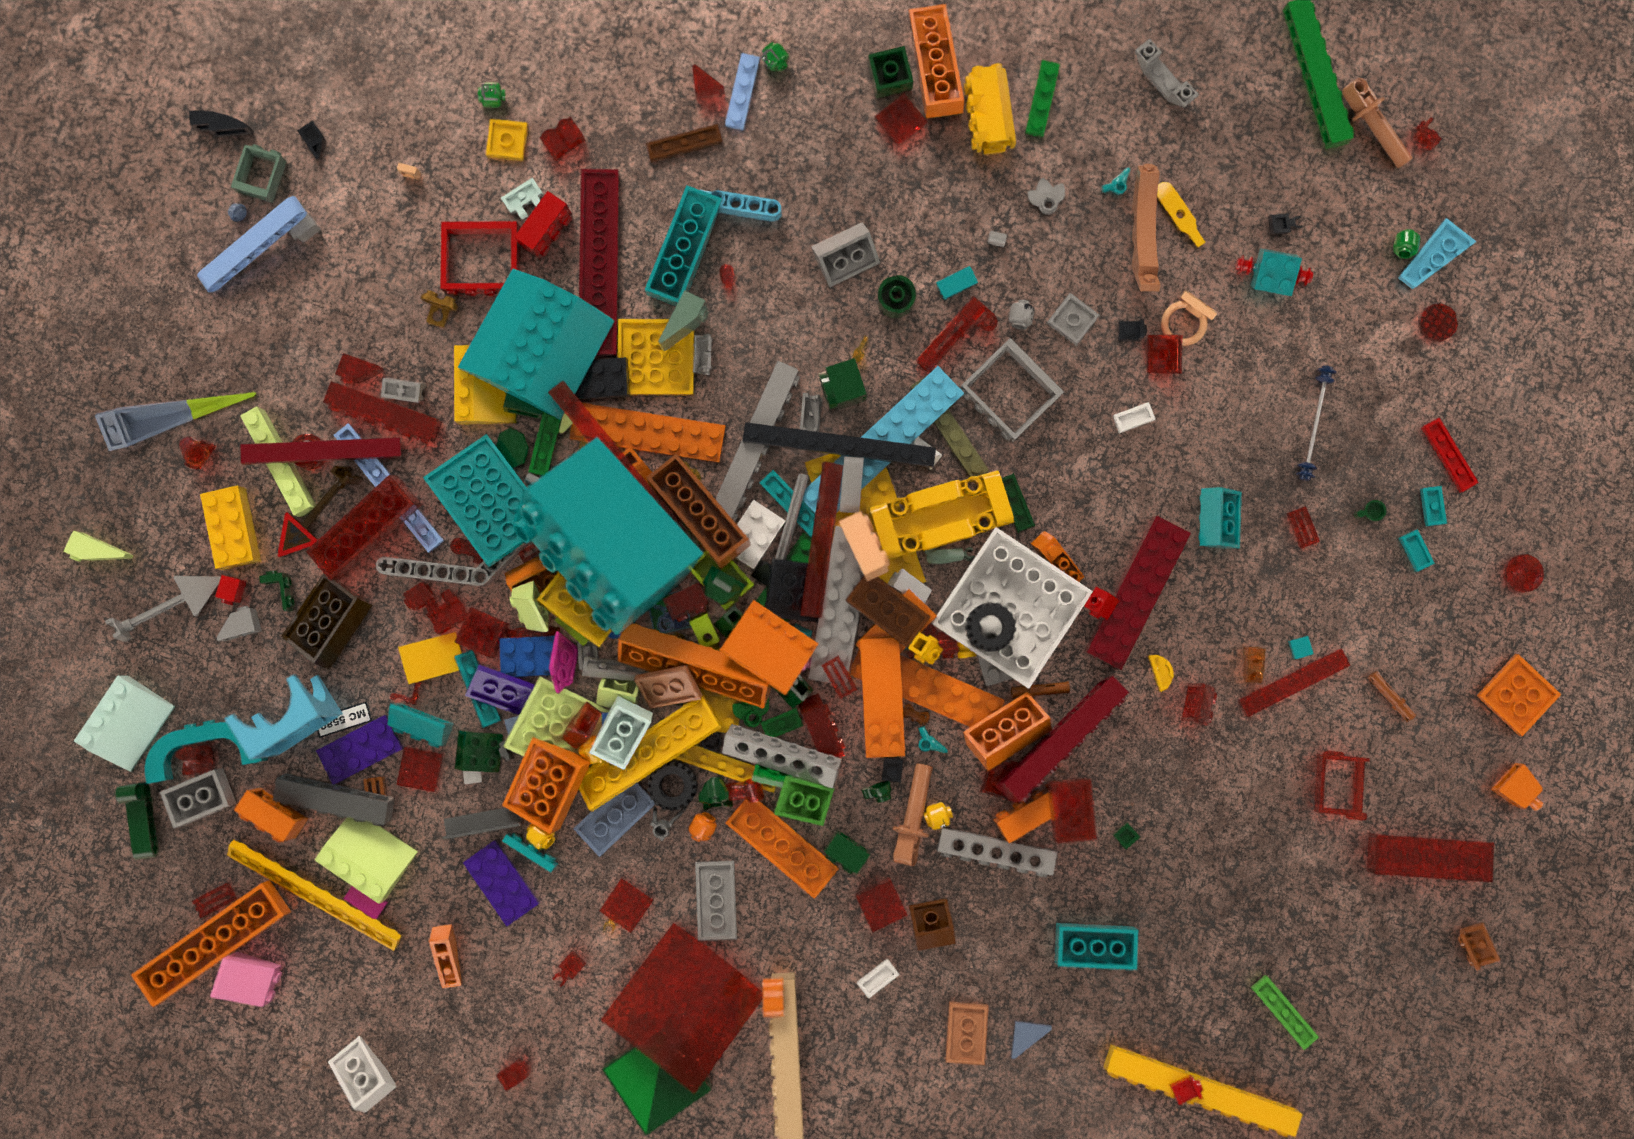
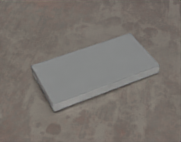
[695,860,737,941]

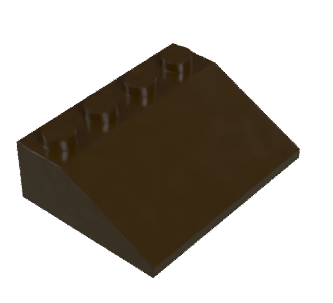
[281,573,372,670]

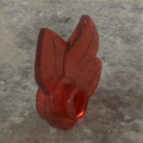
[175,745,214,776]

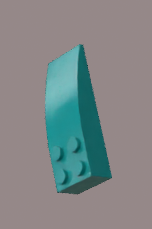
[644,185,722,306]

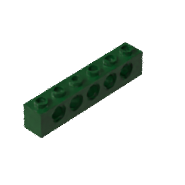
[713,605,814,709]

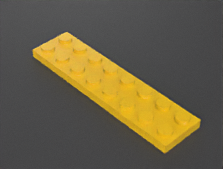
[579,695,722,812]

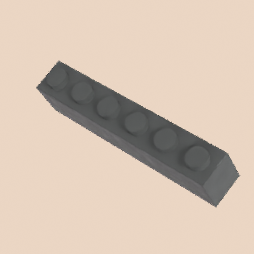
[273,774,395,826]

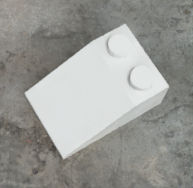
[328,1036,397,1113]

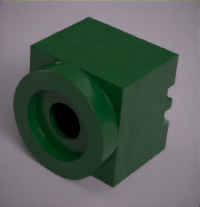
[818,358,867,410]

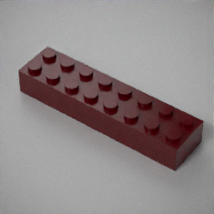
[1083,515,1191,670]
[995,675,1129,803]

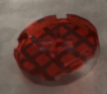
[1418,303,1458,342]

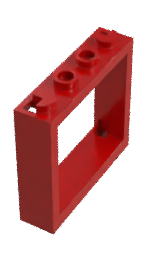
[440,221,521,296]

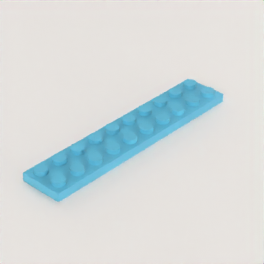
[802,366,964,524]

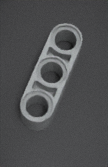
[840,456,864,513]

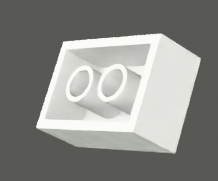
[736,500,785,570]

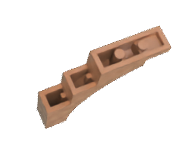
[1131,164,1160,292]

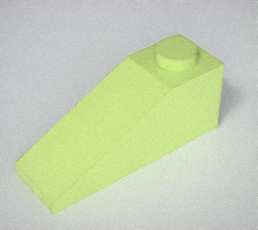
[63,530,134,562]

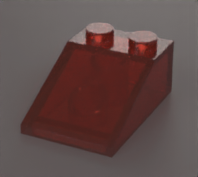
[1181,683,1217,726]

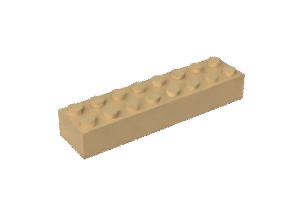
[769,972,804,1139]

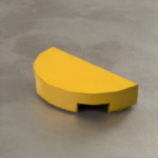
[1148,655,1174,692]

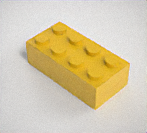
[200,485,261,570]

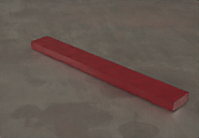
[240,437,401,465]

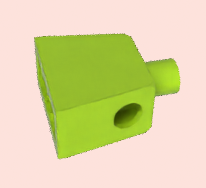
[689,610,720,651]

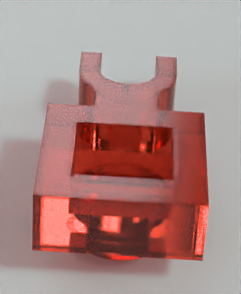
[552,951,587,987]

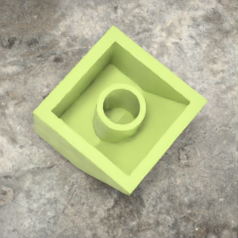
[510,581,549,632]
[596,678,640,708]

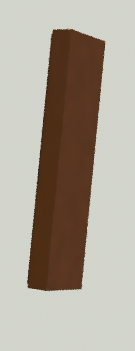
[646,123,723,163]

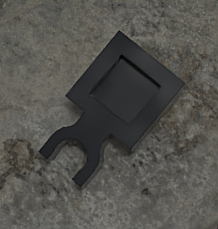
[1268,213,1303,235]

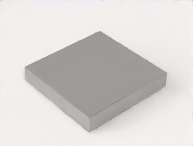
[1046,293,1100,346]

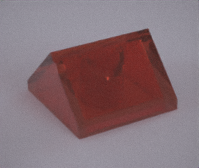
[1147,334,1183,374]

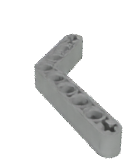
[376,541,531,587]

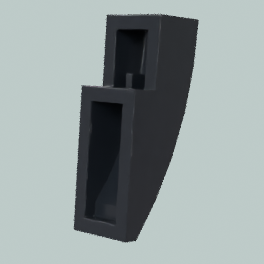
[189,110,253,137]

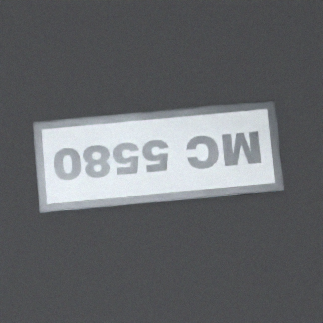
[317,701,372,738]

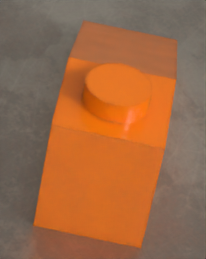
[429,924,462,989]

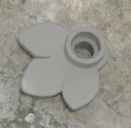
[1028,178,1065,215]

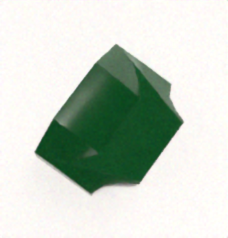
[702,566,746,605]

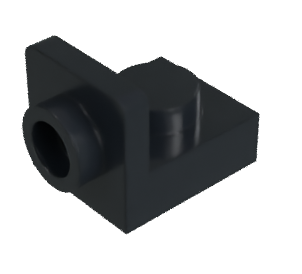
[1117,319,1147,342]
[881,756,904,782]

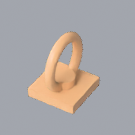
[1161,289,1217,346]

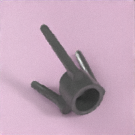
[651,807,687,841]

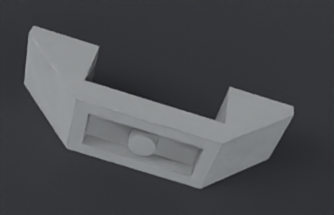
[1135,38,1199,108]

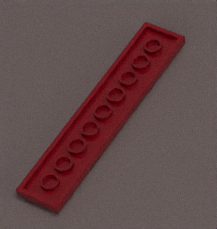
[579,169,619,356]

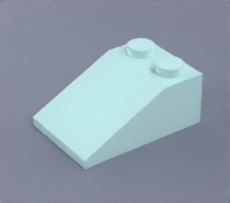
[589,696,653,770]

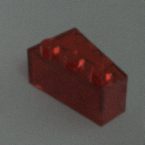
[799,693,846,758]

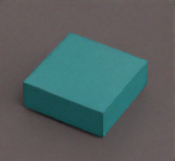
[1288,636,1314,660]

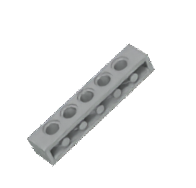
[722,724,842,788]
[936,827,1057,878]

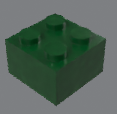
[867,46,914,99]
[824,829,870,875]

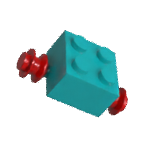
[1235,248,1313,296]

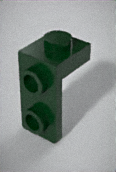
[259,570,295,612]

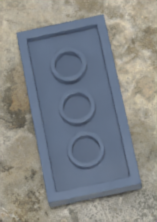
[573,782,655,857]

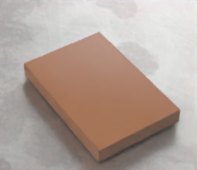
[634,665,702,709]
[945,1002,989,1066]

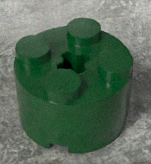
[877,275,916,318]

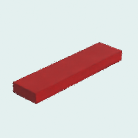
[1421,417,1479,493]

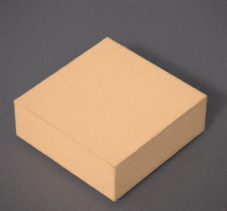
[397,163,422,180]

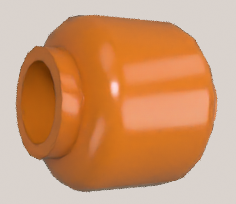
[688,812,717,842]

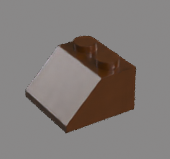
[909,898,956,951]

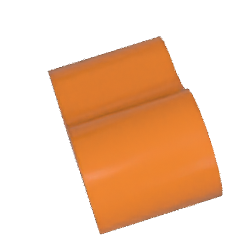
[763,978,784,1017]

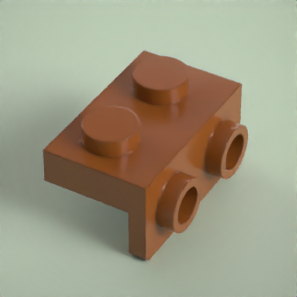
[1458,922,1500,971]

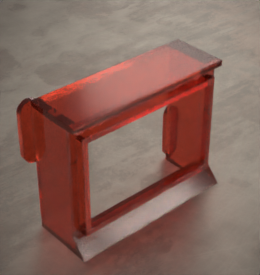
[1314,751,1370,821]

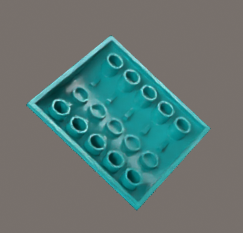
[458,269,615,420]

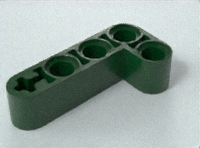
[115,782,159,860]

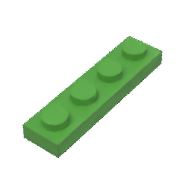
[1251,975,1319,1050]

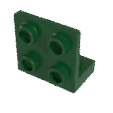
[454,730,503,773]

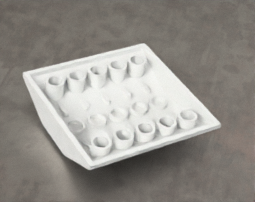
[931,527,1093,689]

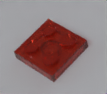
[875,94,928,147]
[396,746,444,792]
[599,878,653,933]

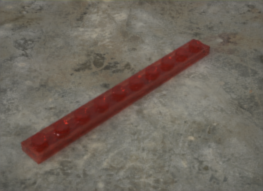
[548,381,686,533]

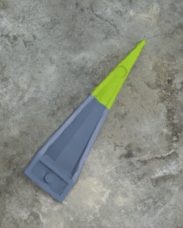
[95,392,256,451]

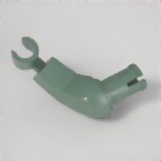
[924,547,975,564]

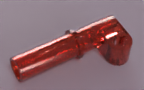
[915,297,998,373]

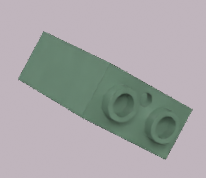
[231,144,287,203]

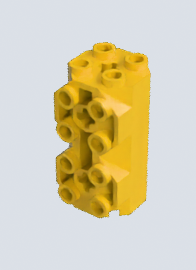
[963,63,1016,154]

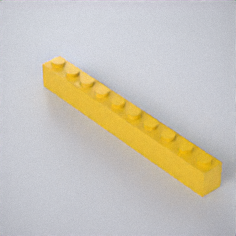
[1103,1044,1302,1137]

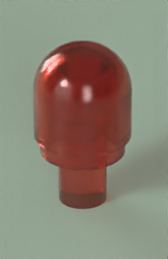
[719,264,735,291]

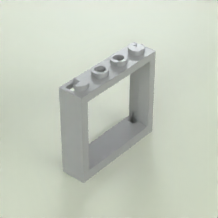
[960,338,1064,442]

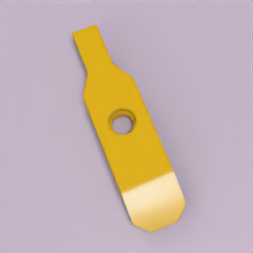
[1157,182,1206,248]

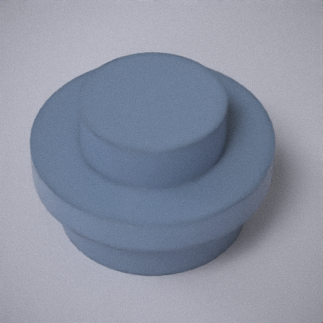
[228,203,247,222]

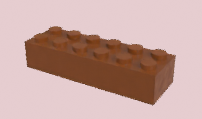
[646,454,751,569]

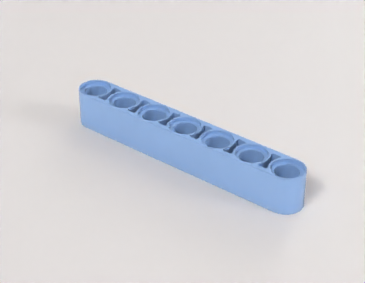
[197,196,307,292]

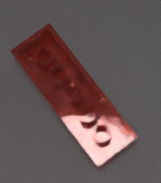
[306,475,423,581]
[1367,832,1494,883]

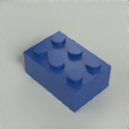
[499,636,555,677]

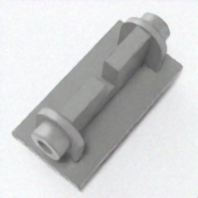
[693,334,713,375]

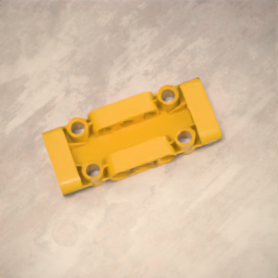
[869,470,1014,560]

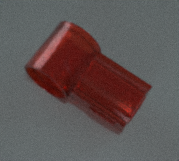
[725,778,765,803]

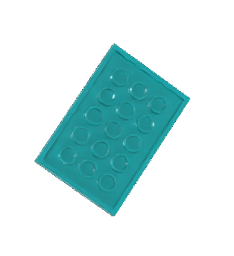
[423,434,527,567]

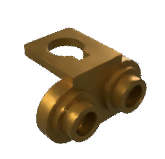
[420,290,458,328]

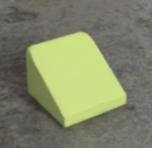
[559,412,575,433]

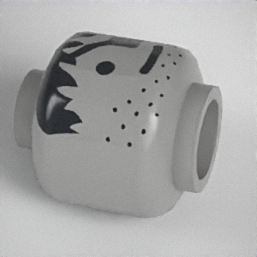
[1008,300,1035,330]

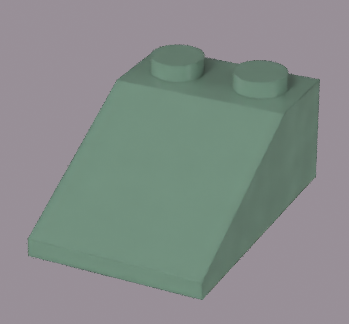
[658,290,709,351]

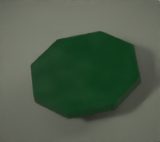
[496,428,529,469]

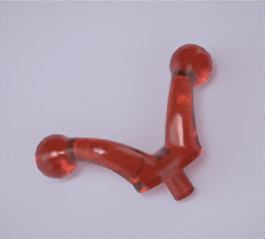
[390,681,422,706]

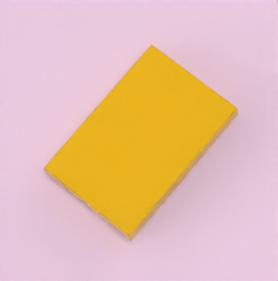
[398,632,462,685]

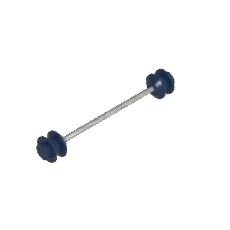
[1296,365,1337,481]

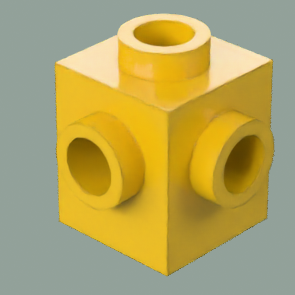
[908,632,943,665]

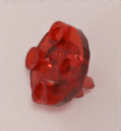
[1503,554,1544,592]

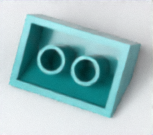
[1198,487,1242,549]
[387,703,454,748]

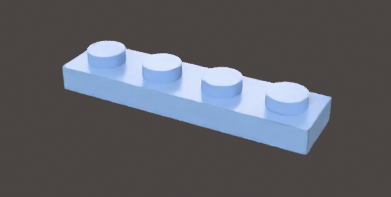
[725,53,760,131]

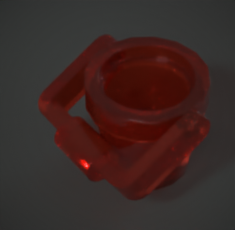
[179,436,216,470]

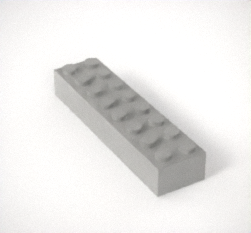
[808,526,874,686]

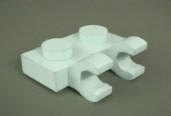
[501,178,543,222]

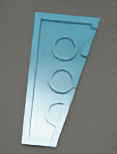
[1398,218,1477,289]

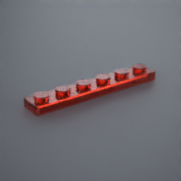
[1238,648,1351,717]

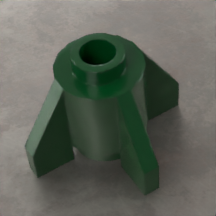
[699,777,733,810]

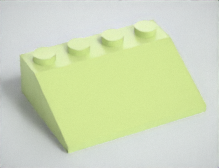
[315,817,418,904]

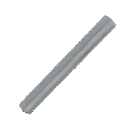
[776,474,809,560]

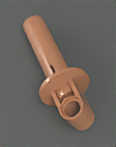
[1342,78,1412,168]
[892,764,933,866]

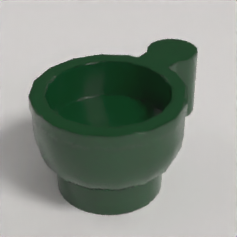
[1354,500,1387,521]
[861,781,891,803]

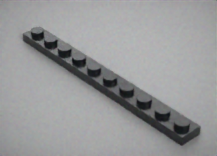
[742,422,936,468]

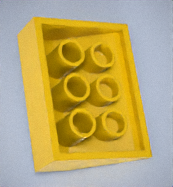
[454,345,516,425]

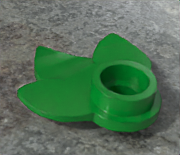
[732,697,769,728]

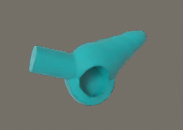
[1101,167,1131,195]
[918,726,948,753]

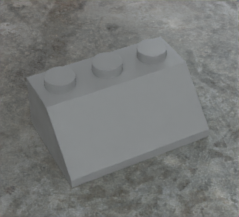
[811,223,880,287]

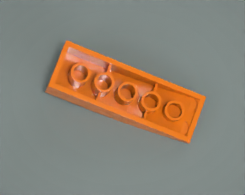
[909,4,964,118]
[860,637,905,758]

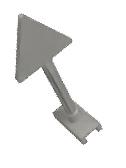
[105,576,221,642]

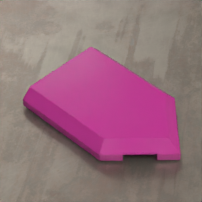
[549,632,578,693]

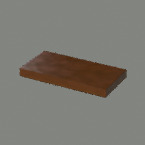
[844,575,931,648]

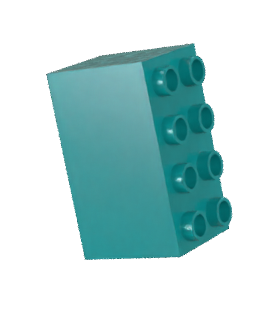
[513,437,703,636]

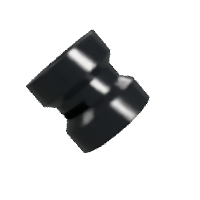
[702,732,722,751]

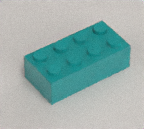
[1055,923,1138,970]

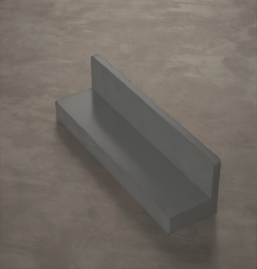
[443,808,525,840]

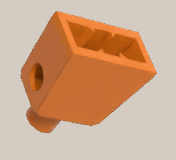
[1491,763,1544,811]

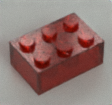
[1047,777,1097,843]

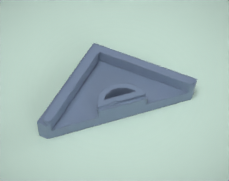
[1011,1021,1052,1059]

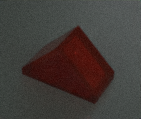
[692,64,725,99]

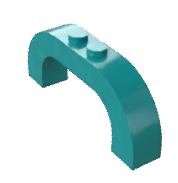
[145,720,268,784]

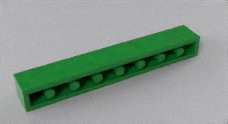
[1283,0,1354,150]

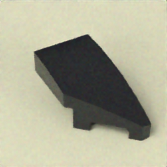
[297,120,325,160]

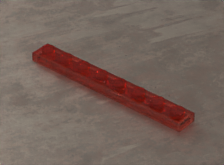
[801,462,843,618]

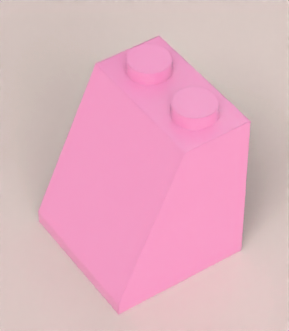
[210,951,282,1007]

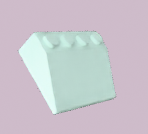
[74,675,175,772]

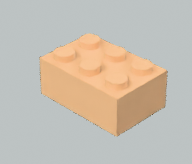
[839,511,890,582]

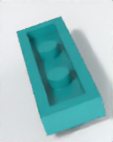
[502,832,558,872]

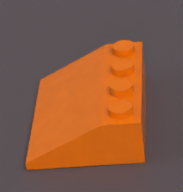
[720,600,818,695]
[502,738,591,834]

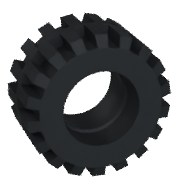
[965,602,1016,652]
[647,761,698,811]

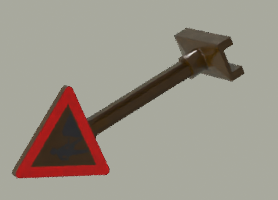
[277,466,364,557]

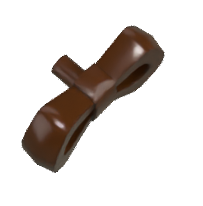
[903,704,930,726]

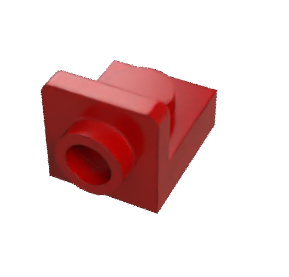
[1169,1075,1204,1105]

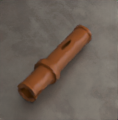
[1367,670,1417,722]
[1010,681,1070,699]

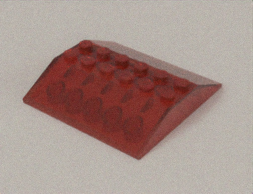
[600,923,763,1094]

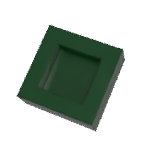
[1112,822,1140,850]

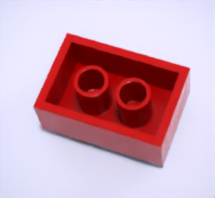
[514,191,572,260]

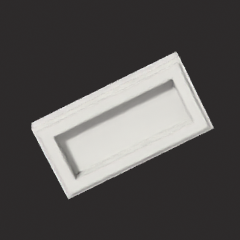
[1112,402,1156,434]
[857,958,899,999]

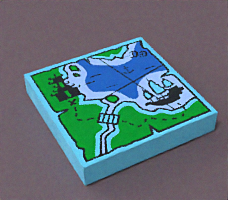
[649,590,692,633]

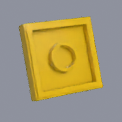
[486,119,528,161]

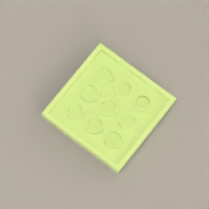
[503,676,609,756]

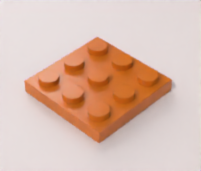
[1476,654,1561,736]

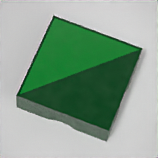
[602,1019,713,1136]

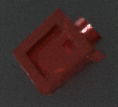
[1413,117,1442,151]

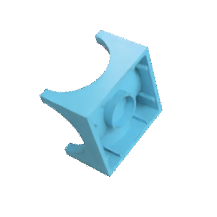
[225,675,343,760]

